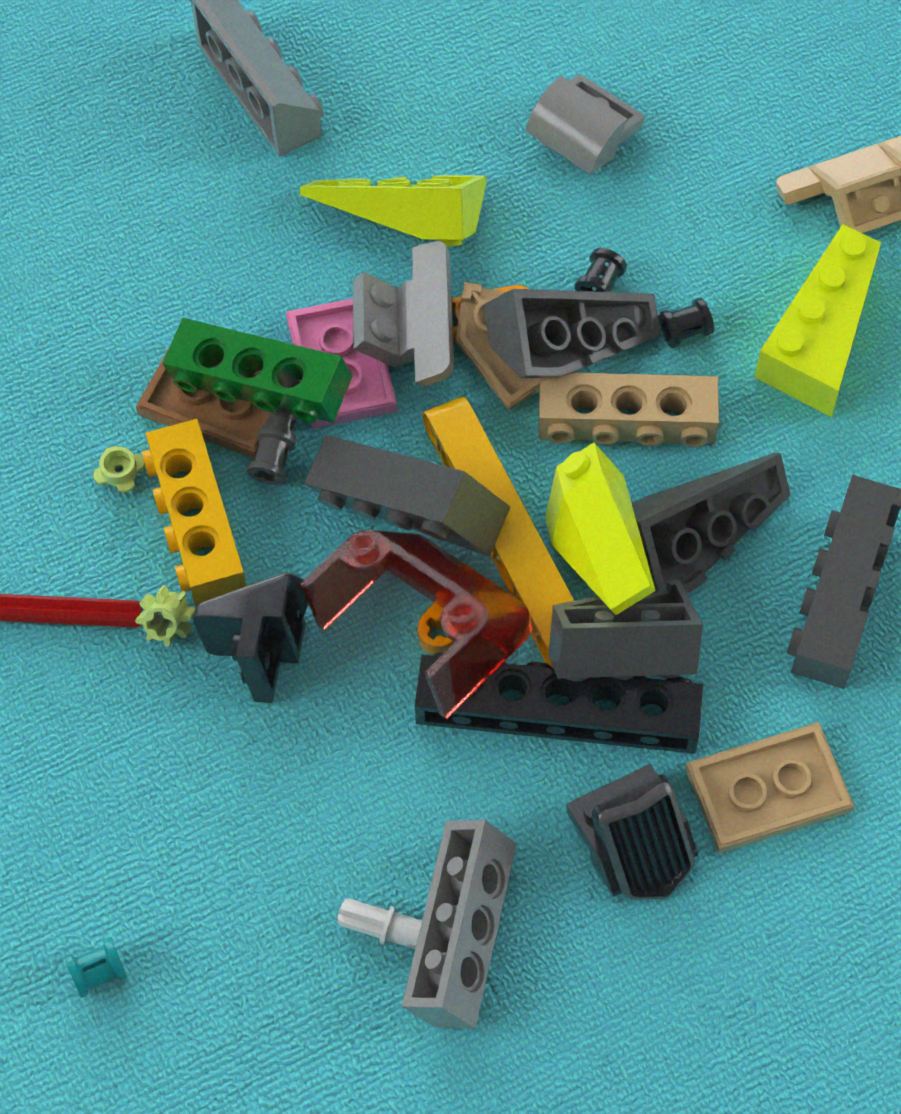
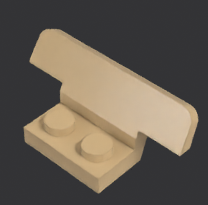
[776,136,901,233]

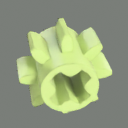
[135,585,196,647]

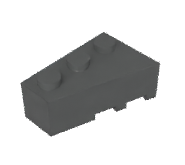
[548,579,703,681]

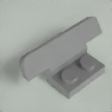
[353,241,454,387]

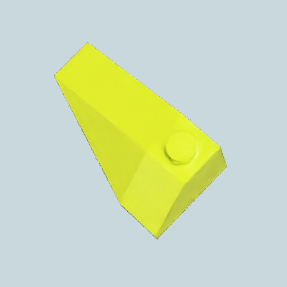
[300,175,487,247]

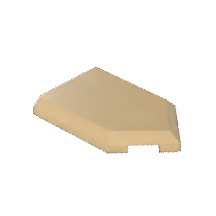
[455,282,540,410]

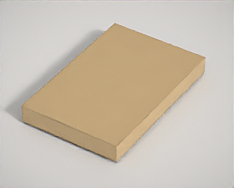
[685,722,854,854]

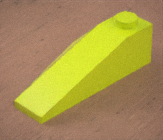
[545,443,656,615]

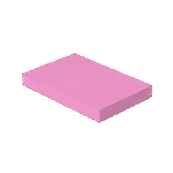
[286,298,398,429]

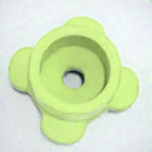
[93,446,145,493]

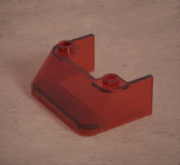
[300,530,533,719]

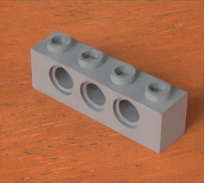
[402,820,517,1029]

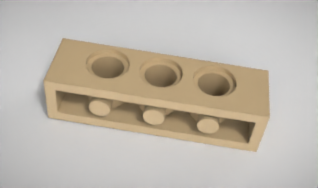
[538,372,719,447]

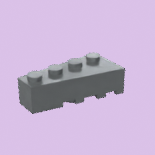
[304,435,511,557]
[787,475,901,689]

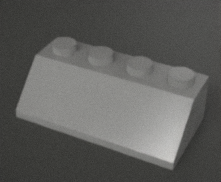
[191,0,324,157]

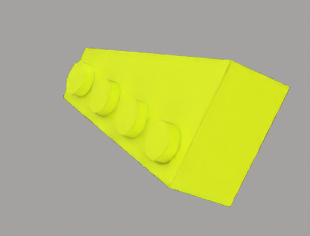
[754,224,881,417]

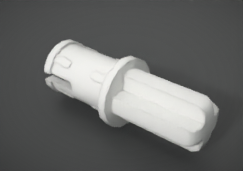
[337,899,422,950]

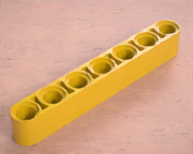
[422,396,574,667]

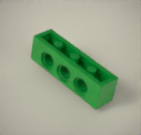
[162,318,353,423]

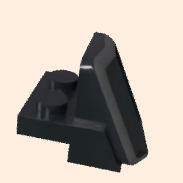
[193,573,312,703]
[566,764,698,900]

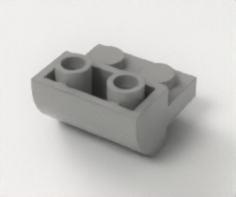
[525,74,645,174]

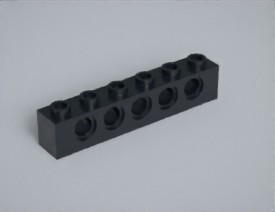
[414,652,703,754]

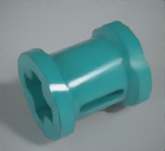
[64,937,127,998]

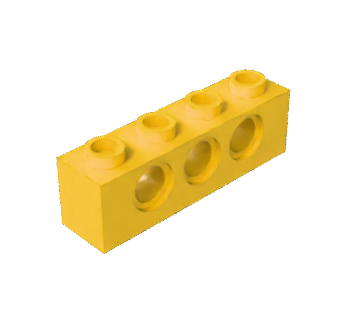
[141,419,247,606]

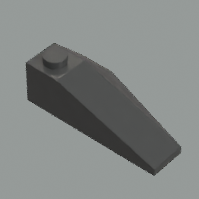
[484,289,661,378]
[632,453,791,593]

